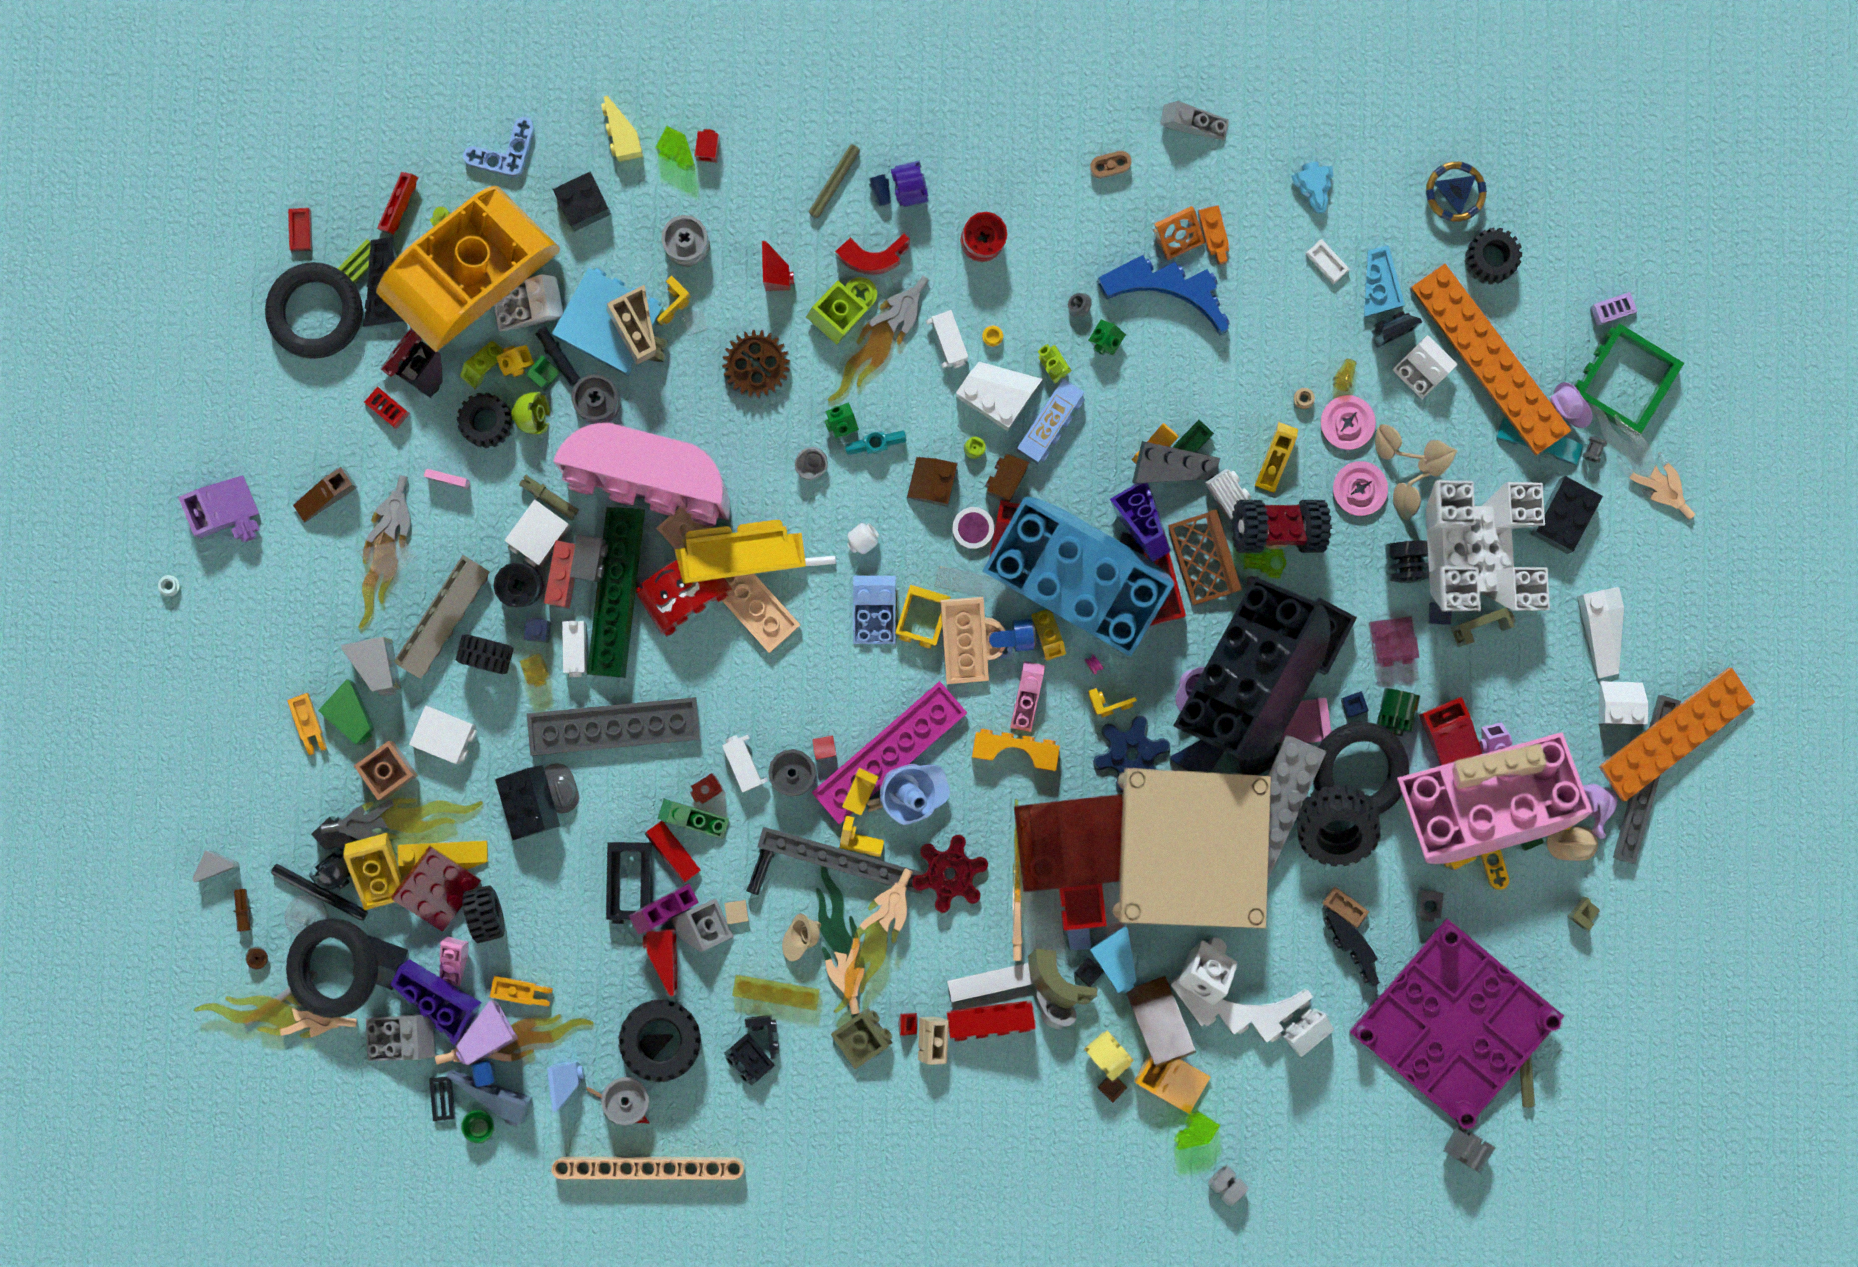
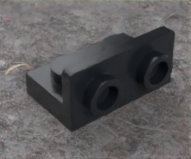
[724,1033,775,1085]

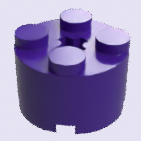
[891,160,929,207]

